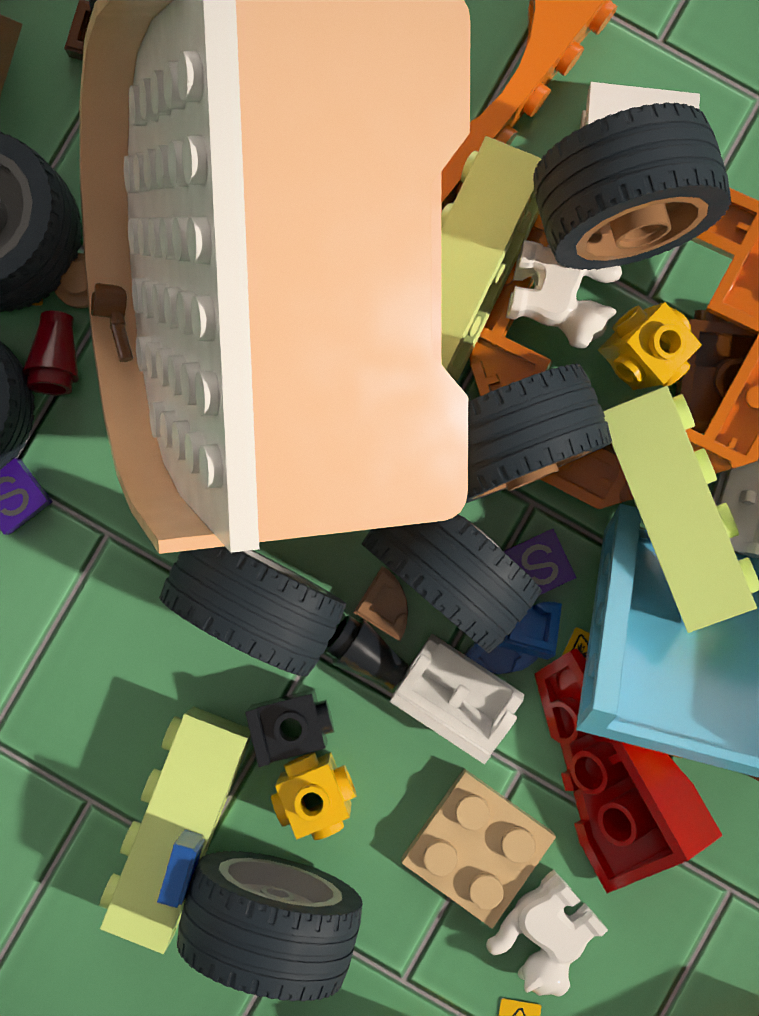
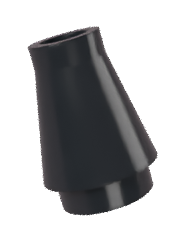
[324,615,408,691]

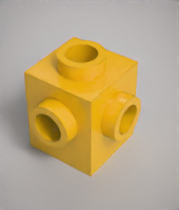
[598,302,702,390]
[271,752,357,840]

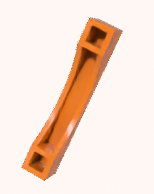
[441,0,618,213]

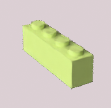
[441,136,541,381]
[603,386,759,633]
[99,706,251,954]

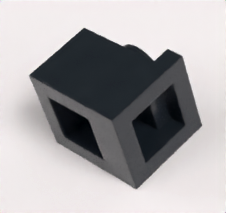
[245,688,335,767]

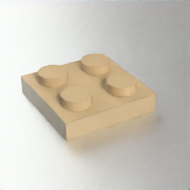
[401,768,556,929]

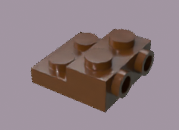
[675,310,757,434]

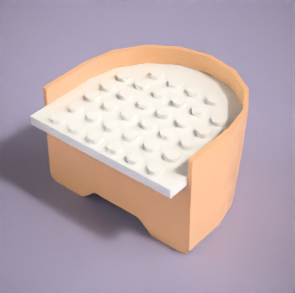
[79,0,470,554]

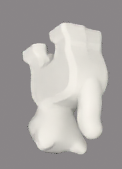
[506,240,622,348]
[486,869,608,997]

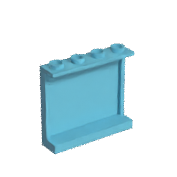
[576,503,759,777]

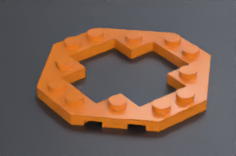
[469,187,759,509]

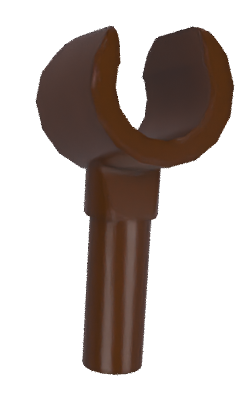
[91,283,133,362]

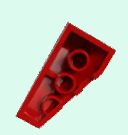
[534,648,723,893]

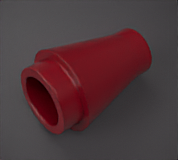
[22,310,79,396]

